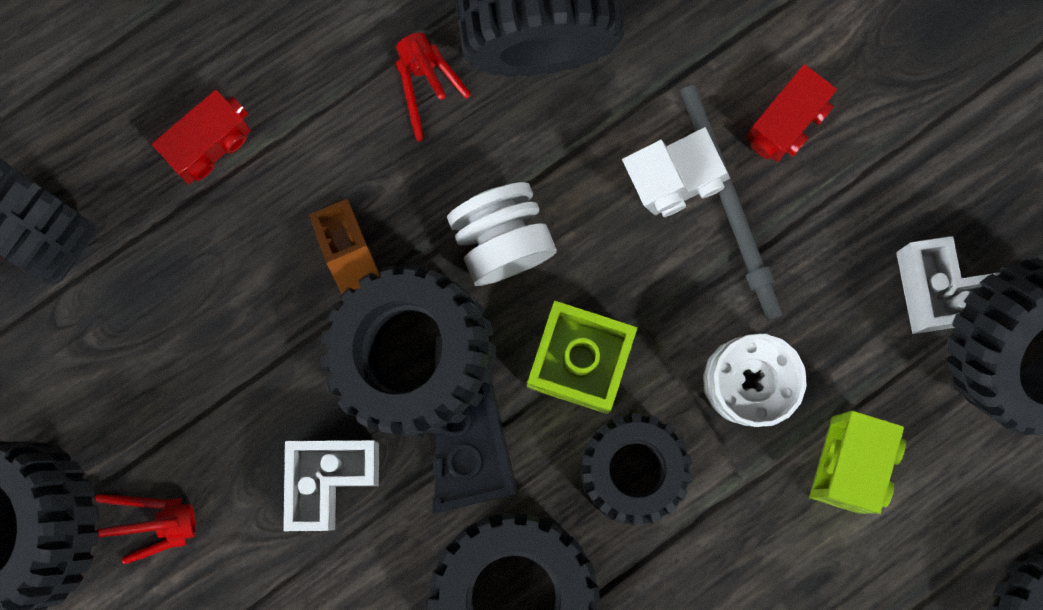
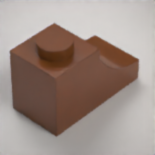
[309,198,381,294]

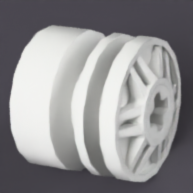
[447,182,557,286]
[703,334,807,427]

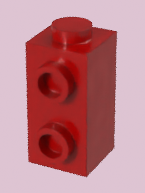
[746,64,837,163]
[151,90,251,185]

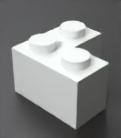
[622,127,730,217]
[896,236,1000,334]
[284,440,379,531]

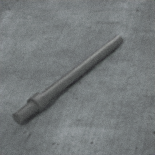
[680,85,783,321]

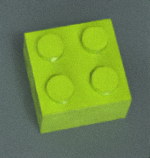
[527,301,638,414]
[809,411,906,514]

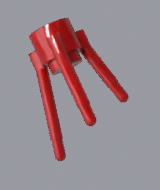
[395,32,471,142]
[94,494,196,564]

